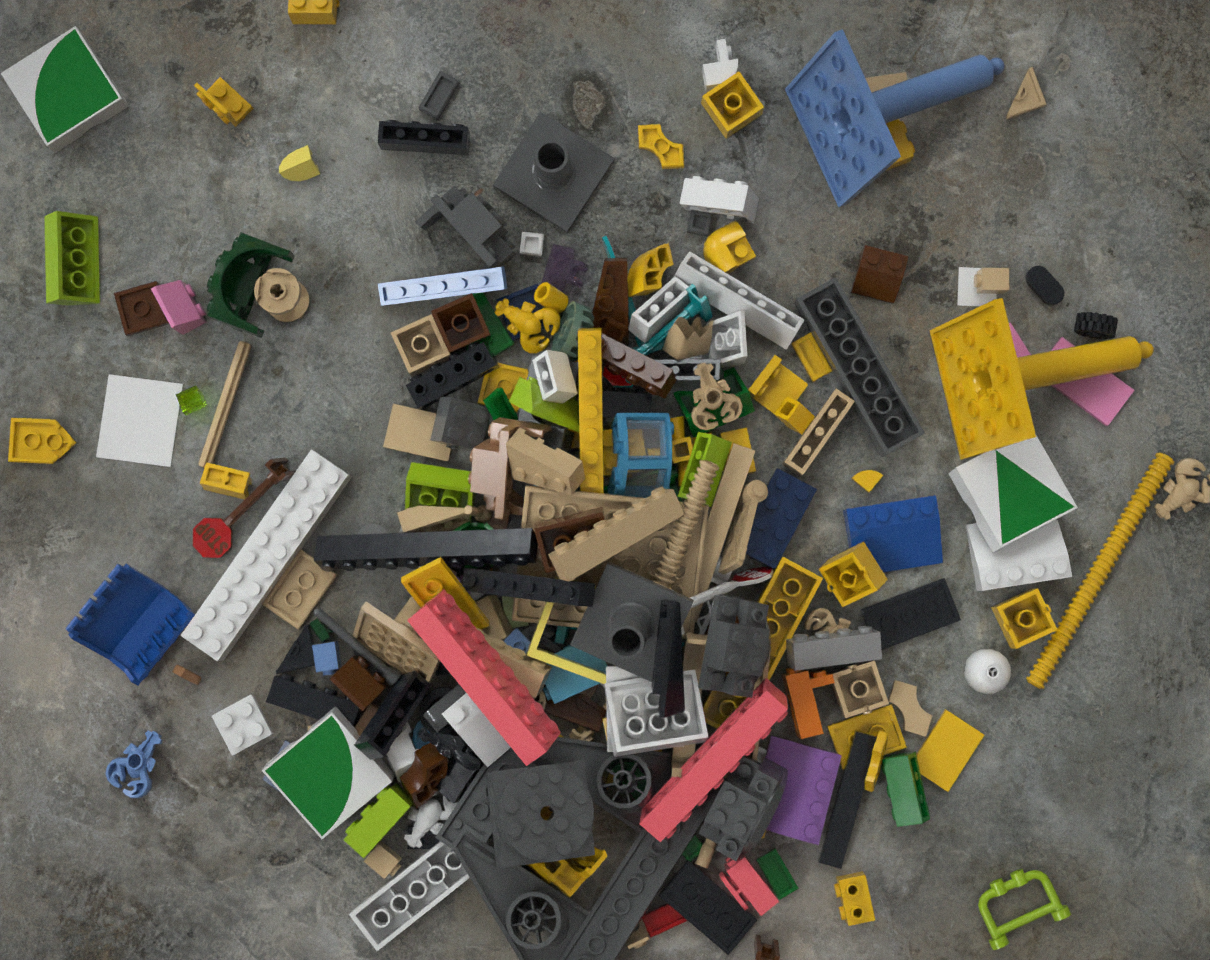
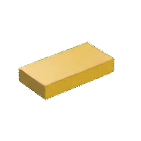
[791,332,833,382]

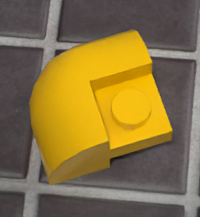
[703,220,756,274]

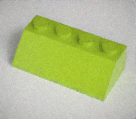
[44,211,100,305]

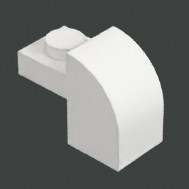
[702,39,738,92]

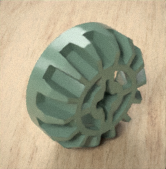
[551,301,594,362]

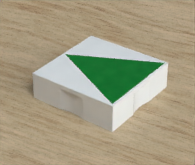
[948,435,1078,552]

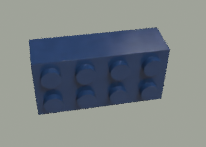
[746,468,817,569]

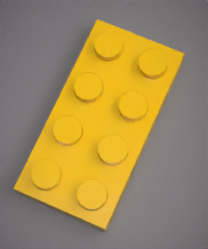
[401,557,489,630]

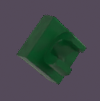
[310,618,334,644]

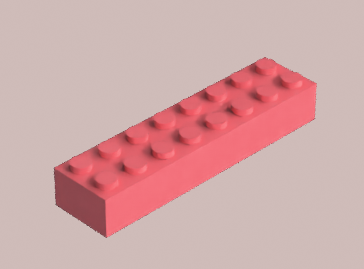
[407,589,561,766]
[639,678,788,842]

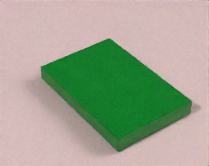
[465,292,515,357]

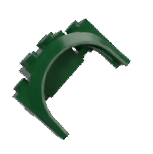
[207,232,295,338]

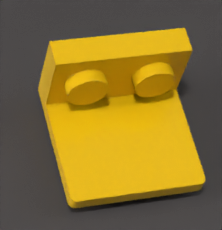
[194,77,254,127]
[748,355,808,414]

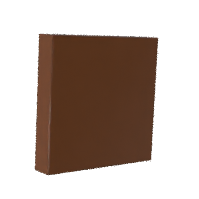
[114,281,169,336]

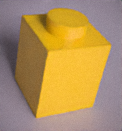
[774,396,815,435]

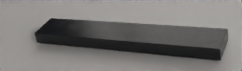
[818,731,877,869]

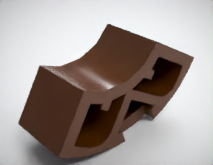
[399,743,448,809]

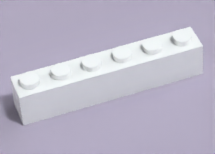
[674,251,804,350]

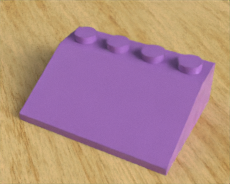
[765,736,842,845]

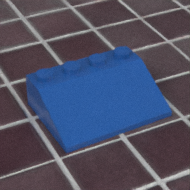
[843,495,943,572]

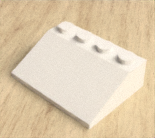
[966,519,1072,591]
[604,669,708,757]

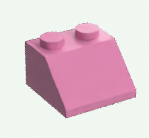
[151,280,206,335]

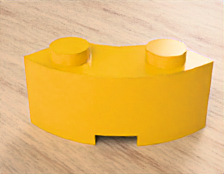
[628,243,674,297]

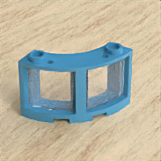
[607,413,674,498]

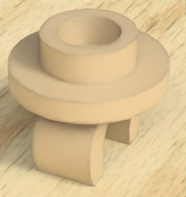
[569,726,594,742]

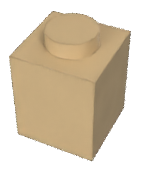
[974,268,1009,294]
[364,841,402,879]

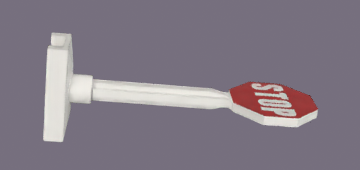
[671,567,774,634]

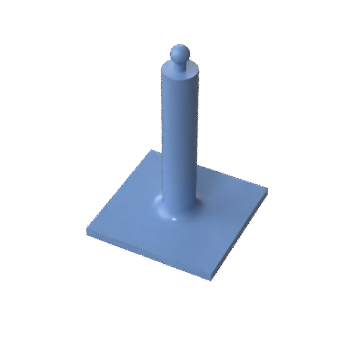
[785,29,1005,207]

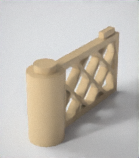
[718,480,768,575]

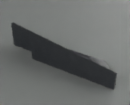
[651,600,685,718]

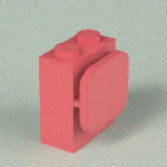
[719,854,779,916]

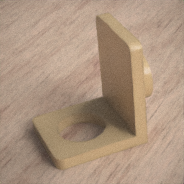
[627,919,649,949]

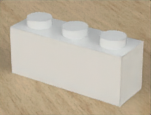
[628,276,689,343]

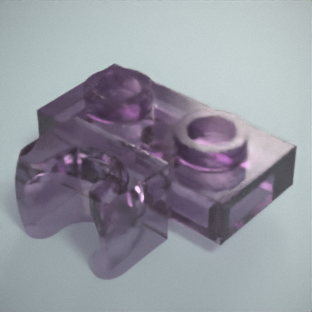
[541,244,588,292]

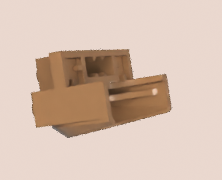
[468,417,552,520]

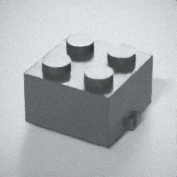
[430,397,490,451]

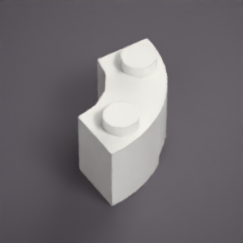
[386,722,419,783]

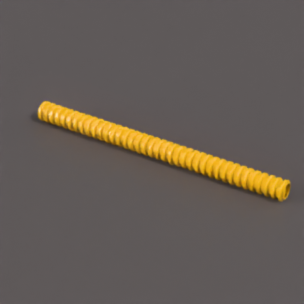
[1026,453,1174,689]

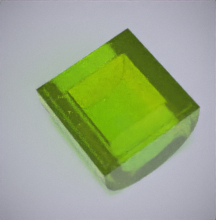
[176,385,207,416]

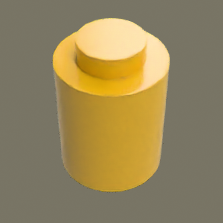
[534,282,568,314]

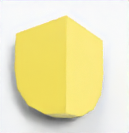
[279,145,320,181]

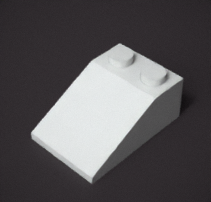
[706,311,748,367]
[442,693,511,767]

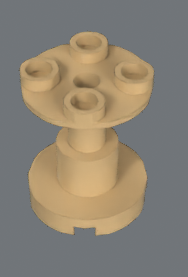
[254,268,309,322]

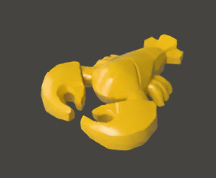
[495,298,560,353]

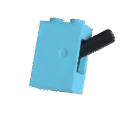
[528,630,608,704]

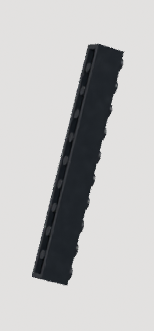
[314,528,538,572]

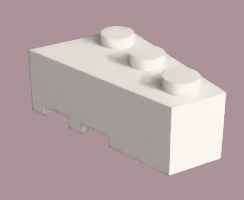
[680,176,759,224]

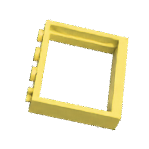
[527,576,615,684]

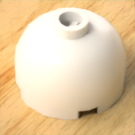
[964,649,1011,694]

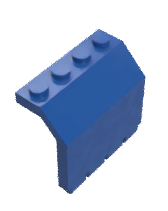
[65,563,195,686]

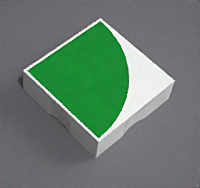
[1,26,129,153]
[262,706,395,839]

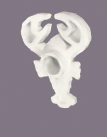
[404,791,458,848]

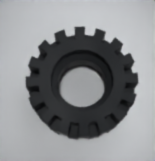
[1074,312,1118,339]

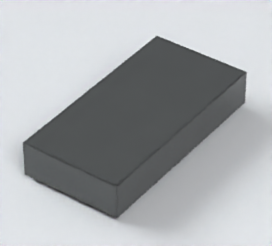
[418,70,460,120]

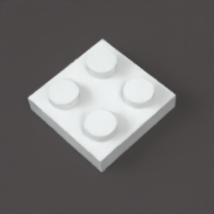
[212,694,274,756]

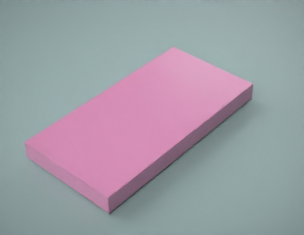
[1051,337,1134,426]

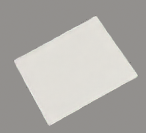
[96,374,183,467]

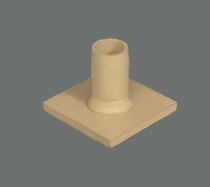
[353,596,440,683]

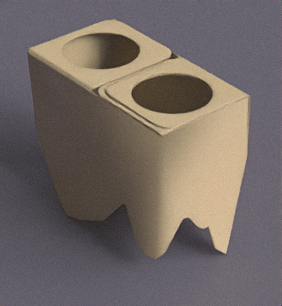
[663,317,713,360]

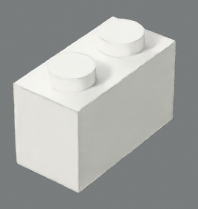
[532,350,578,404]

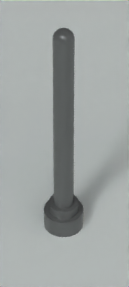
[313,608,402,687]

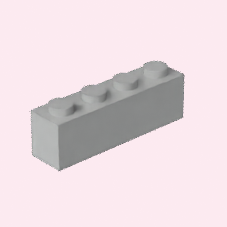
[786,626,882,671]

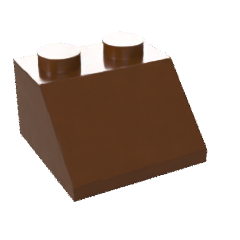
[851,245,909,304]
[431,293,491,354]
[330,655,387,711]

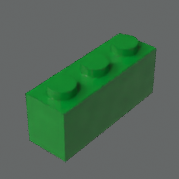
[882,751,930,827]

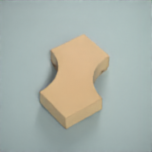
[888,680,932,737]

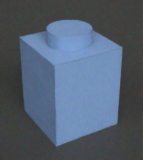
[312,641,342,676]

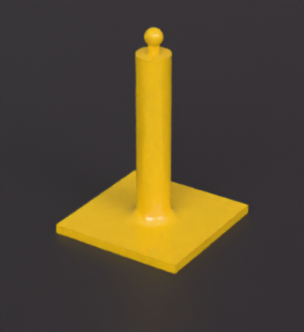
[930,298,1154,460]

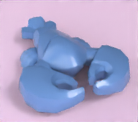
[105,730,163,798]

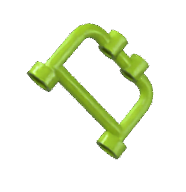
[978,869,1071,950]

